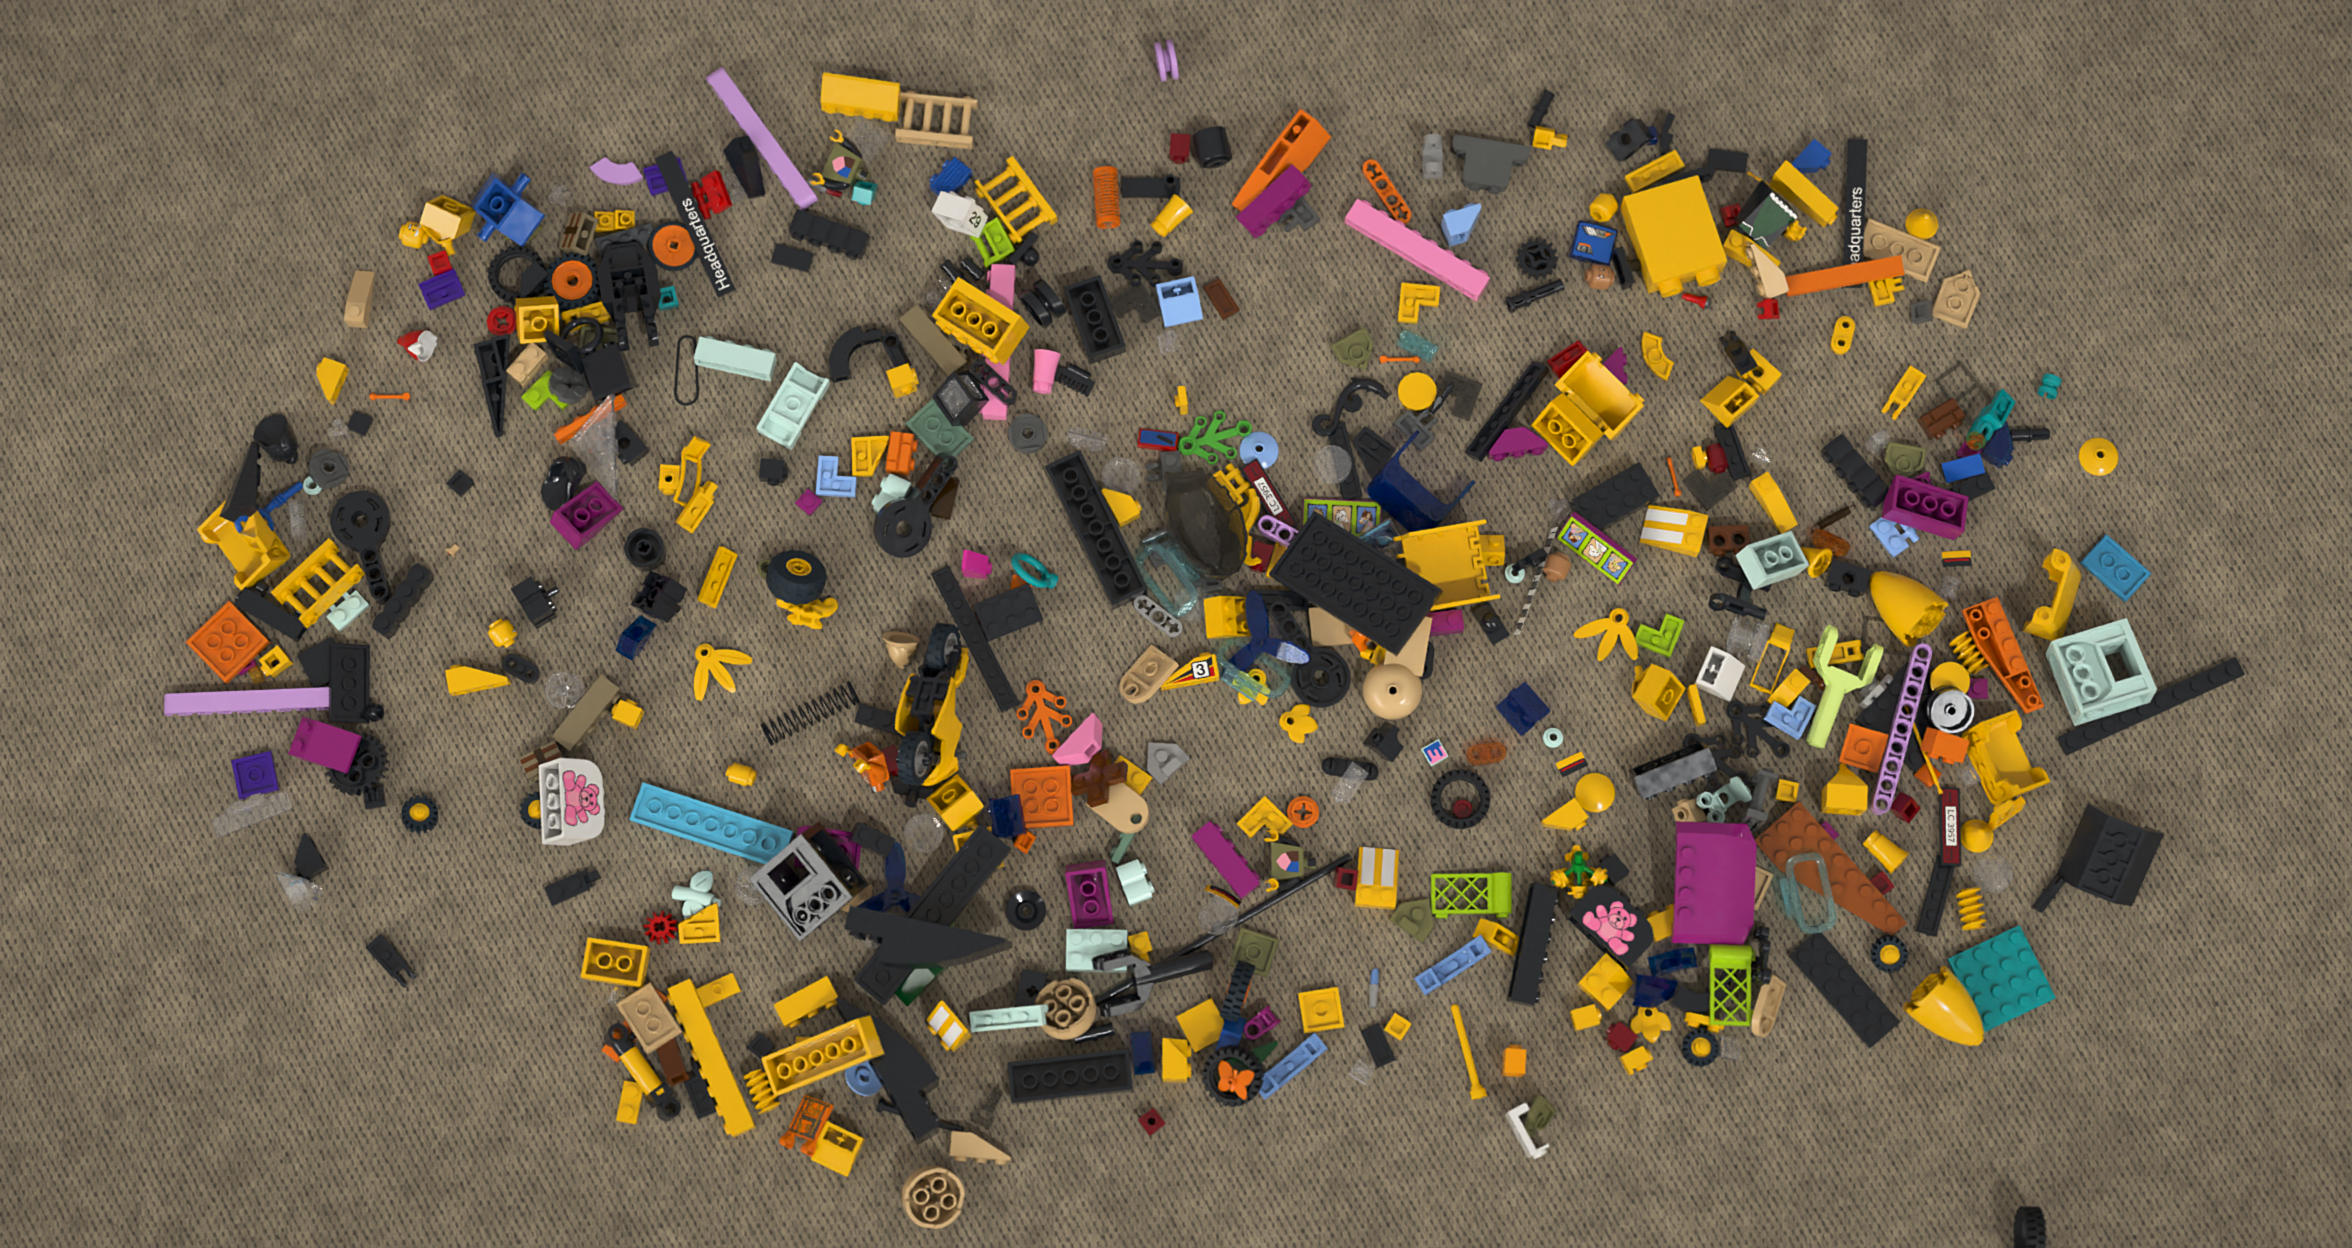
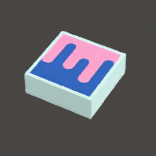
[1421,739,1449,767]

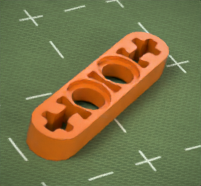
[1362,160,1411,225]

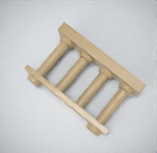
[895,91,978,149]

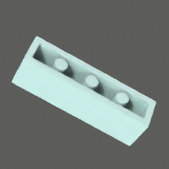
[694,336,777,382]

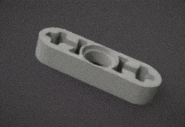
[1134,595,1183,638]

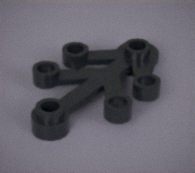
[1107,240,1183,287]
[1726,701,1790,759]
[1682,733,1749,789]
[1751,926,1772,986]

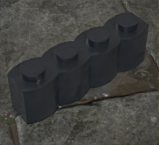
[789,209,870,260]
[1821,434,1889,511]
[372,563,434,639]

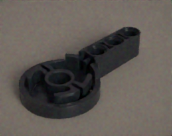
[873,452,958,558]
[330,491,392,605]
[1269,601,1351,708]

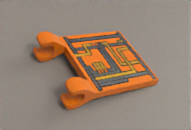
[779,1095,834,1157]

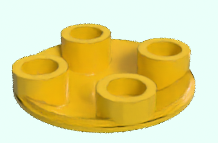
[1930,662,1970,694]
[1575,773,1615,813]

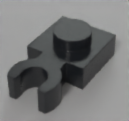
[1512,548,1547,573]

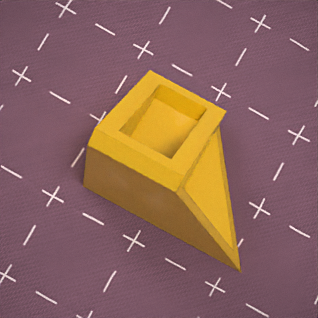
[239,511,276,553]

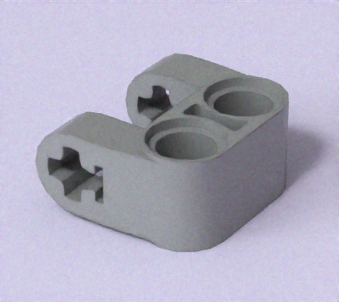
[1422,134,1443,179]

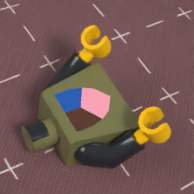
[810,130,871,191]
[1265,830,1315,892]

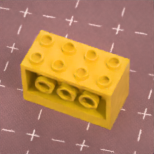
[932,277,1030,366]

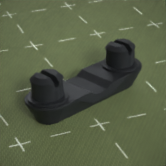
[1322,757,1379,781]

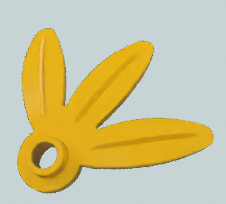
[1573,608,1638,661]
[694,644,752,701]

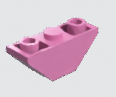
[1052,712,1103,766]

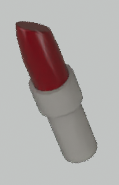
[807,177,842,198]

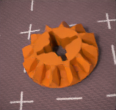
[1287,796,1319,828]

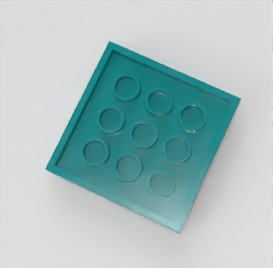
[1946,925,2056,1032]

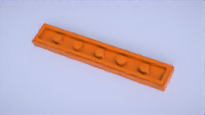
[1785,255,1905,297]

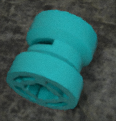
[2037,373,2062,399]

